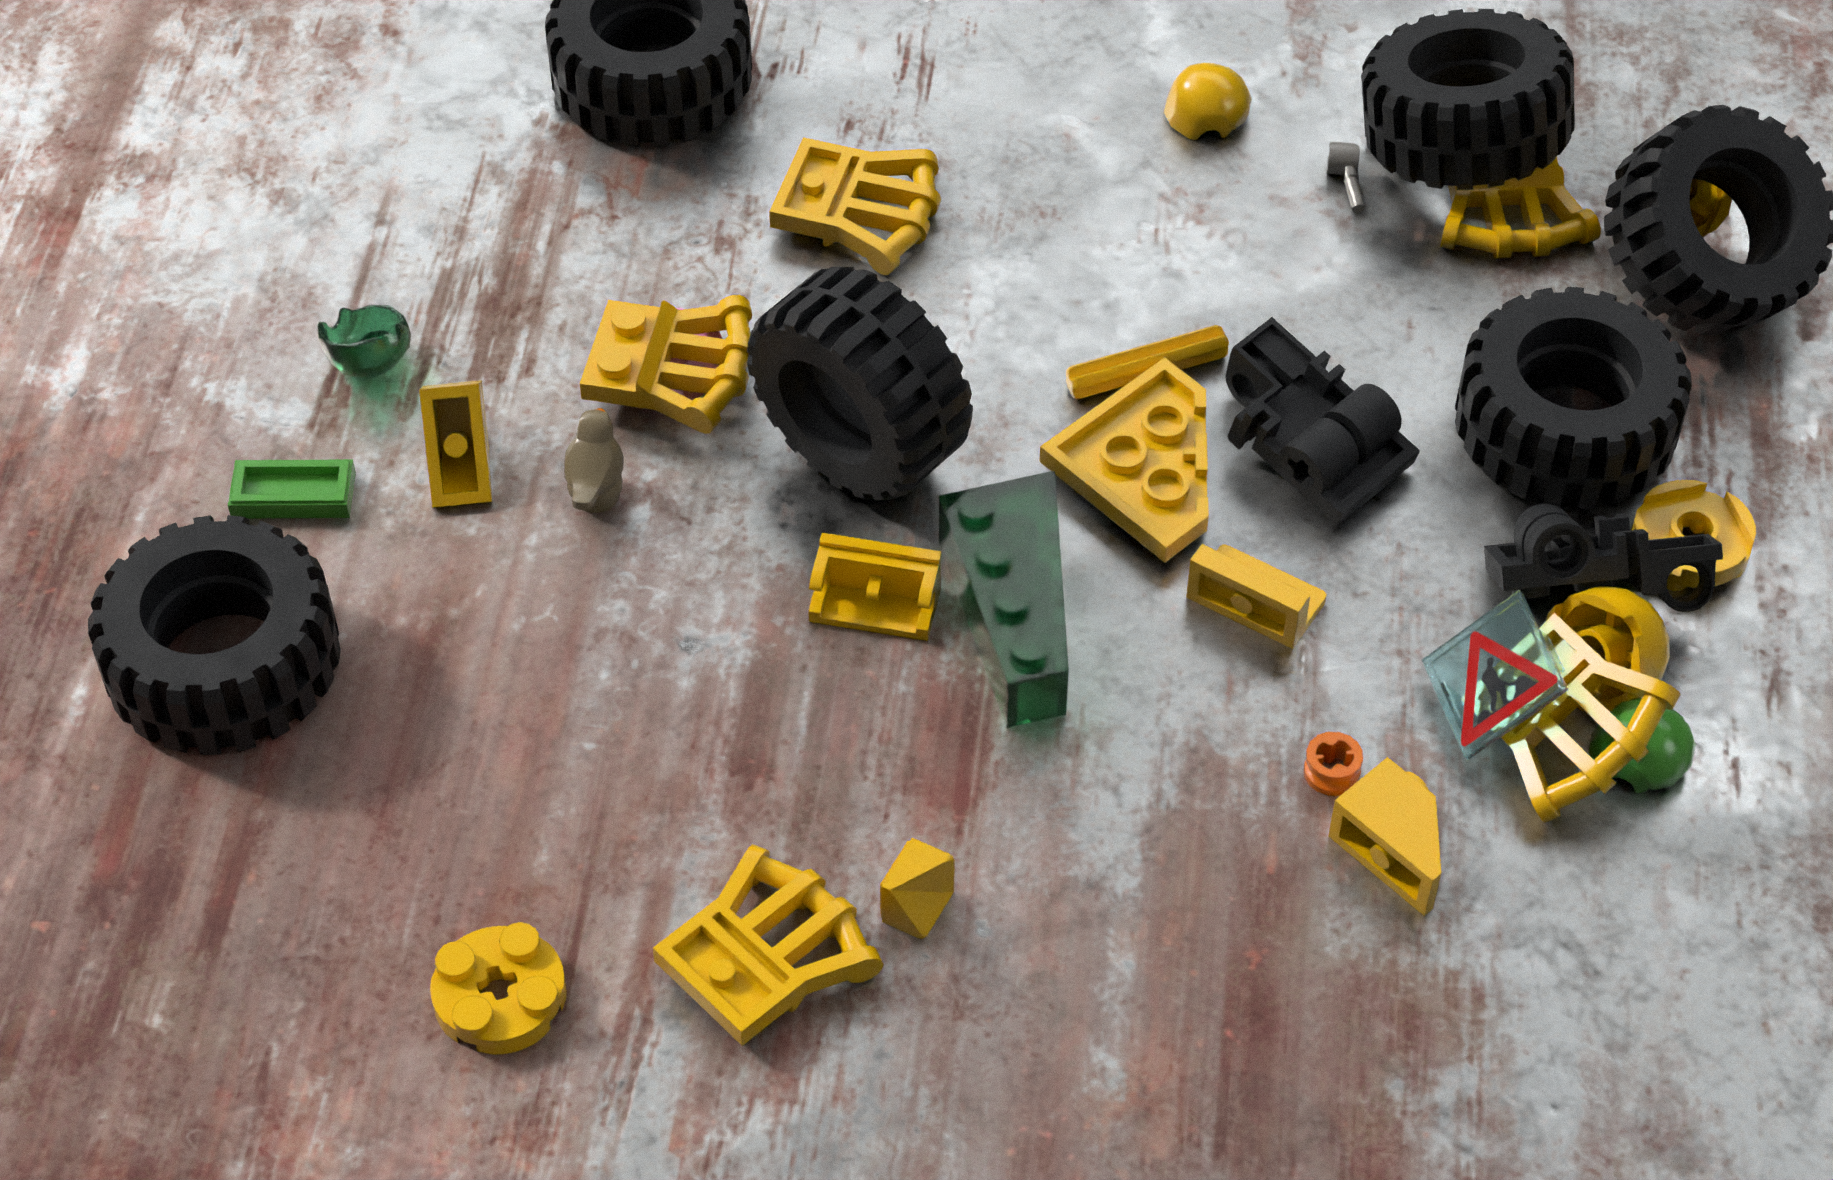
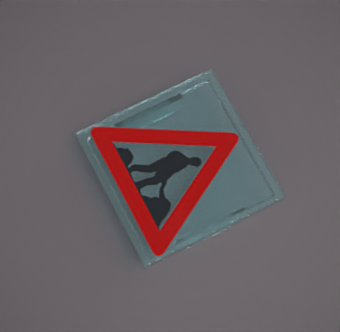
[1422,590,1568,760]

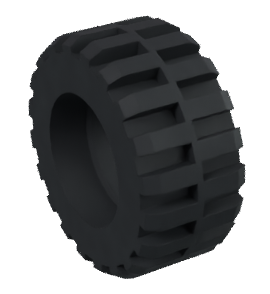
[545,0,752,147]
[1361,9,1575,190]
[1604,105,1833,336]
[747,266,973,500]
[1455,287,1692,509]
[88,515,341,755]

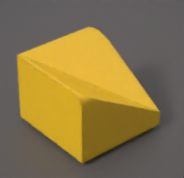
[880,838,955,939]

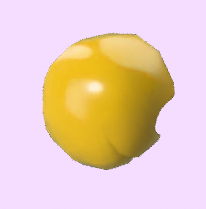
[1164,63,1252,140]

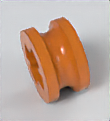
[1304,731,1363,796]

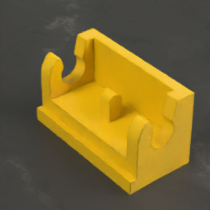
[808,533,941,641]

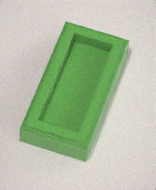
[228,459,356,519]

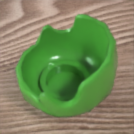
[1588,698,1696,793]

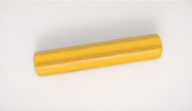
[1065,325,1229,400]

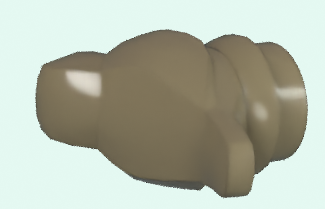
[564,408,624,513]

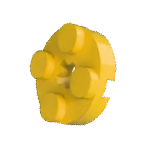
[1631,480,1756,591]
[430,922,567,1055]

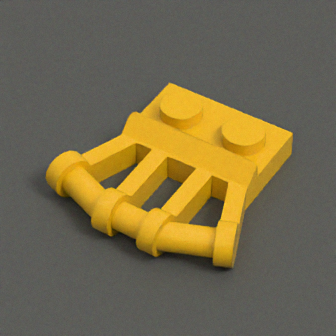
[769,137,941,275]
[1440,157,1601,259]
[579,295,753,434]
[1464,613,1681,823]
[653,844,884,1046]

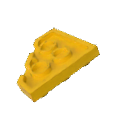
[1039,357,1209,563]

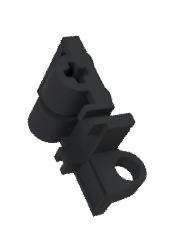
[1225,317,1420,527]
[1484,504,1723,612]

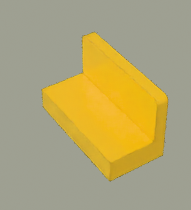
[1186,544,1327,649]

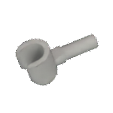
[1326,142,1365,213]

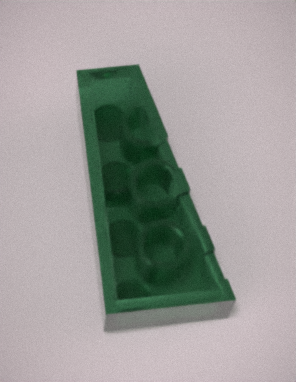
[939,471,1069,728]

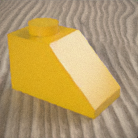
[419,380,492,508]
[1328,757,1441,916]

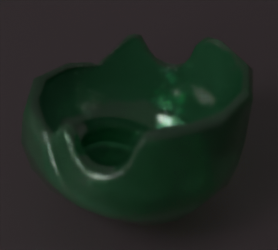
[317,304,411,380]

